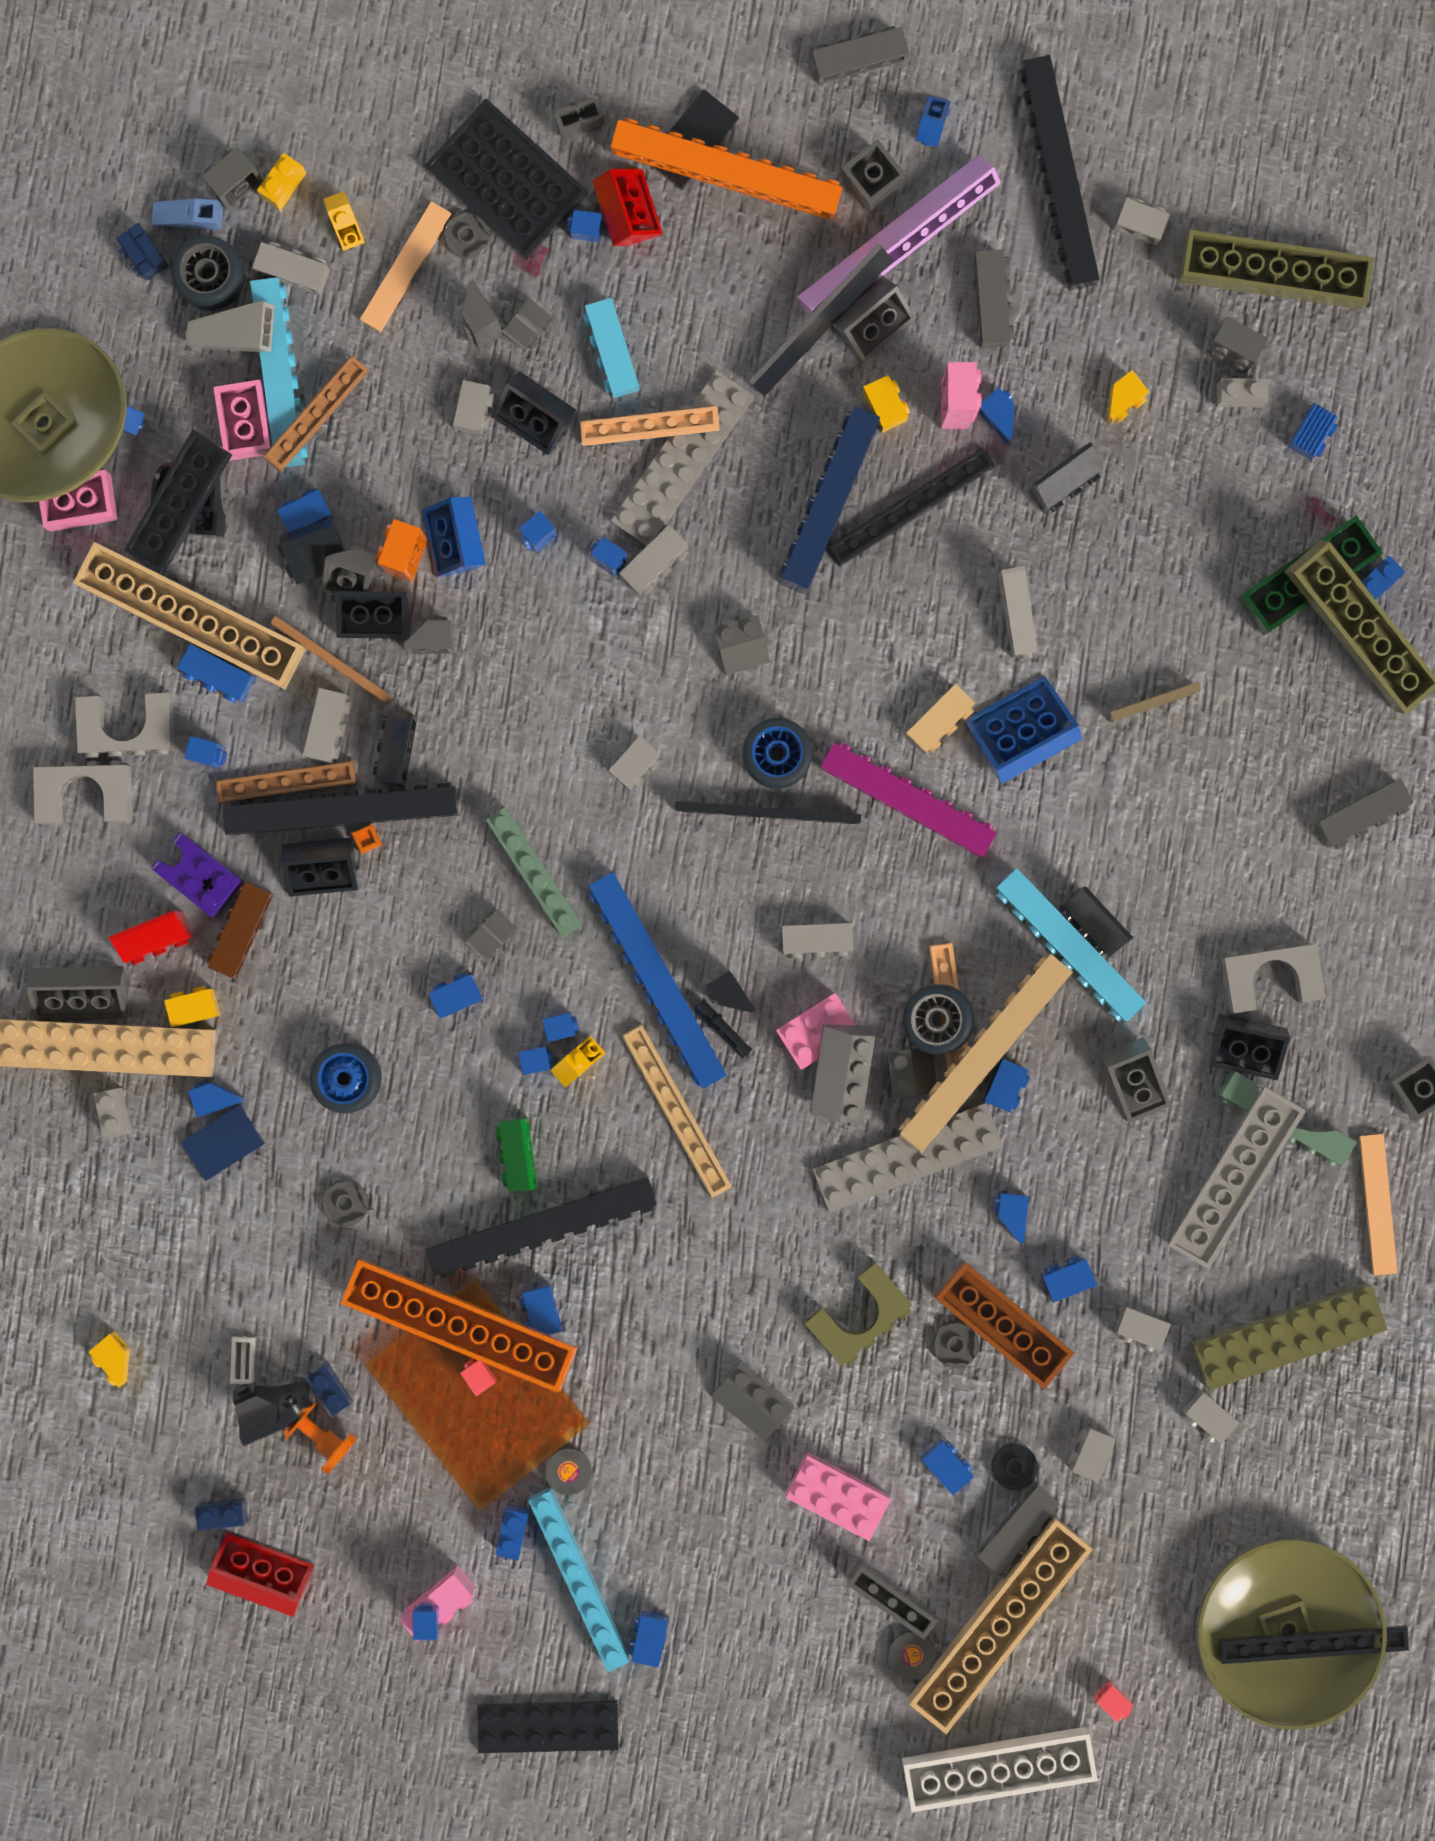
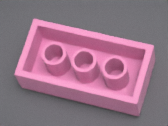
[941,362,981,429]
[785,1452,891,1541]

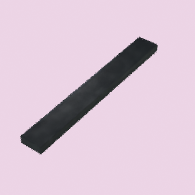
[749,244,893,397]
[828,448,996,567]
[675,801,861,825]
[1219,1625,1409,1664]

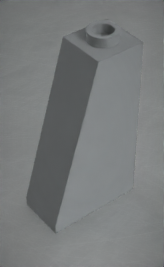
[185,301,275,352]
[997,566,1038,661]

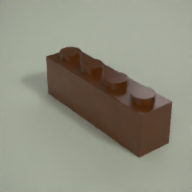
[207,882,274,979]

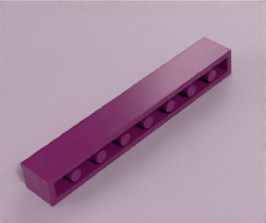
[820,742,997,858]

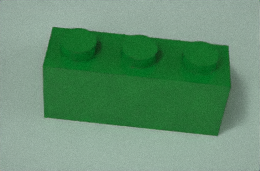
[496,1117,537,1192]

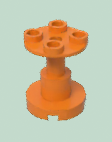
[283,1402,358,1475]

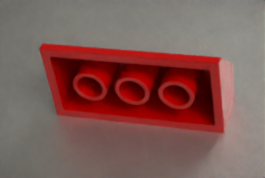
[206,1533,314,1617]

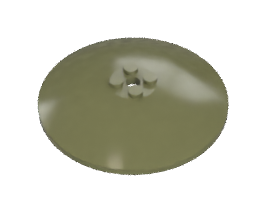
[0,328,127,502]
[1197,1539,1387,1730]

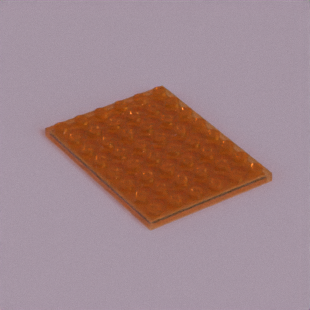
[364,1277,590,1511]

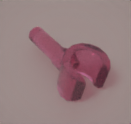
[526,247,549,278]
[1306,497,1336,523]

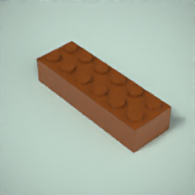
[934,1260,1074,1390]

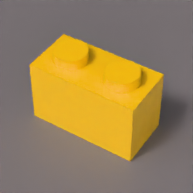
[257,153,306,211]
[862,375,910,433]
[164,986,221,1027]

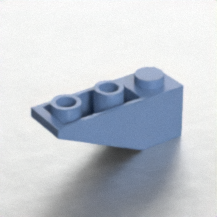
[152,199,223,231]

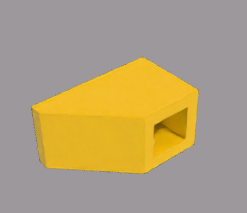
[323,191,365,251]
[1107,370,1149,424]
[550,1036,605,1088]
[89,1331,130,1388]

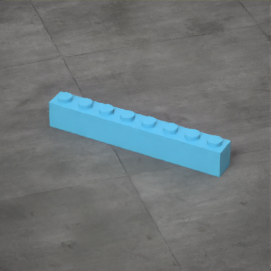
[250,277,308,467]
[995,868,1147,1022]
[529,1487,630,1672]

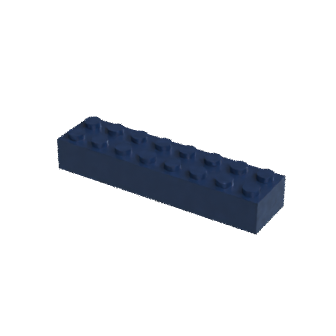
[779,406,880,595]

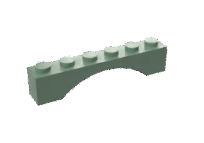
[486,807,583,938]
[1217,1071,1357,1167]

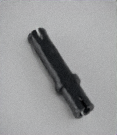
[694,999,752,1059]

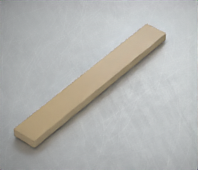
[622,1024,732,1198]

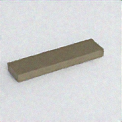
[1107,682,1201,723]

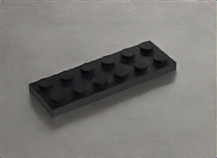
[124,429,233,575]
[477,1701,619,1753]

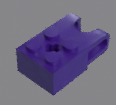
[151,832,245,918]

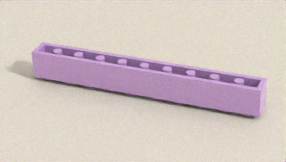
[797,155,1001,316]

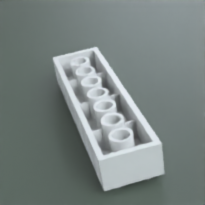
[902,1727,1098,1812]

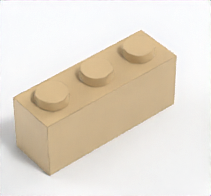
[905,684,975,754]

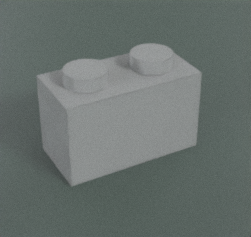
[1114,198,1170,246]
[1217,378,1268,407]
[453,380,495,435]
[609,736,661,790]
[94,1088,132,1140]
[1114,1305,1171,1352]
[1182,1390,1239,1445]
[1068,1425,1116,1483]

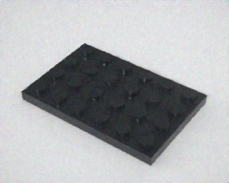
[424,98,588,261]

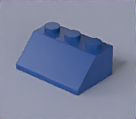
[422,497,486,577]

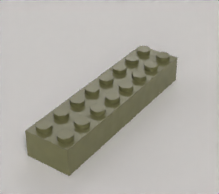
[1179,230,1374,310]
[1285,541,1435,714]
[1190,1283,1387,1390]

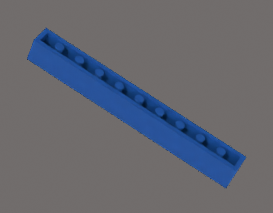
[587,872,727,1089]

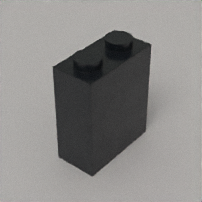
[277,517,345,585]

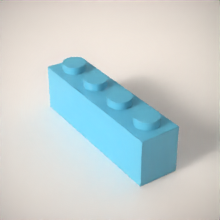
[582,297,640,399]

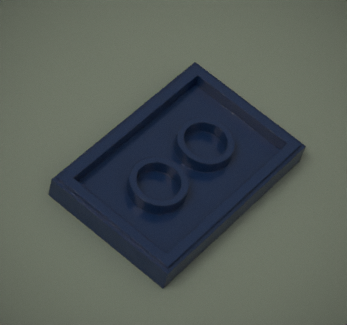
[181,1104,266,1181]

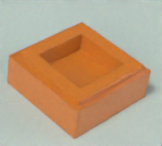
[351,823,383,854]

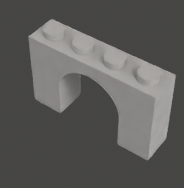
[75,693,175,759]
[33,761,132,824]
[1221,940,1326,1013]

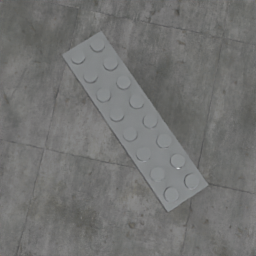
[611,370,754,547]
[1168,1086,1306,1269]
[813,1103,1003,1213]

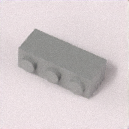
[252,241,330,296]
[619,525,689,596]
[303,688,351,764]
[782,923,853,959]

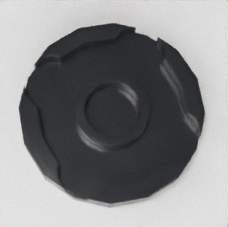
[991,1443,1038,1490]

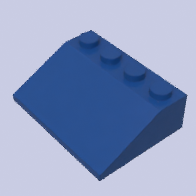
[964,676,1082,784]

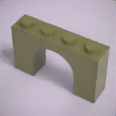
[804,1261,912,1367]

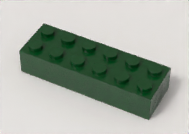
[1237,515,1383,636]

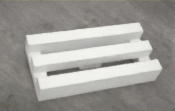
[230,1336,256,1384]

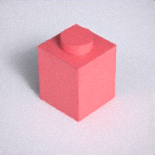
[460,1358,497,1396]
[1093,1680,1133,1722]

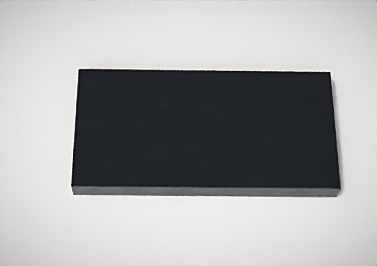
[651,89,740,191]

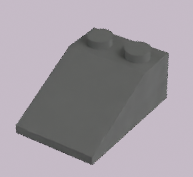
[1101,1037,1172,1123]

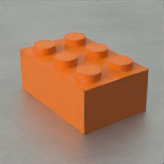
[376,519,428,583]

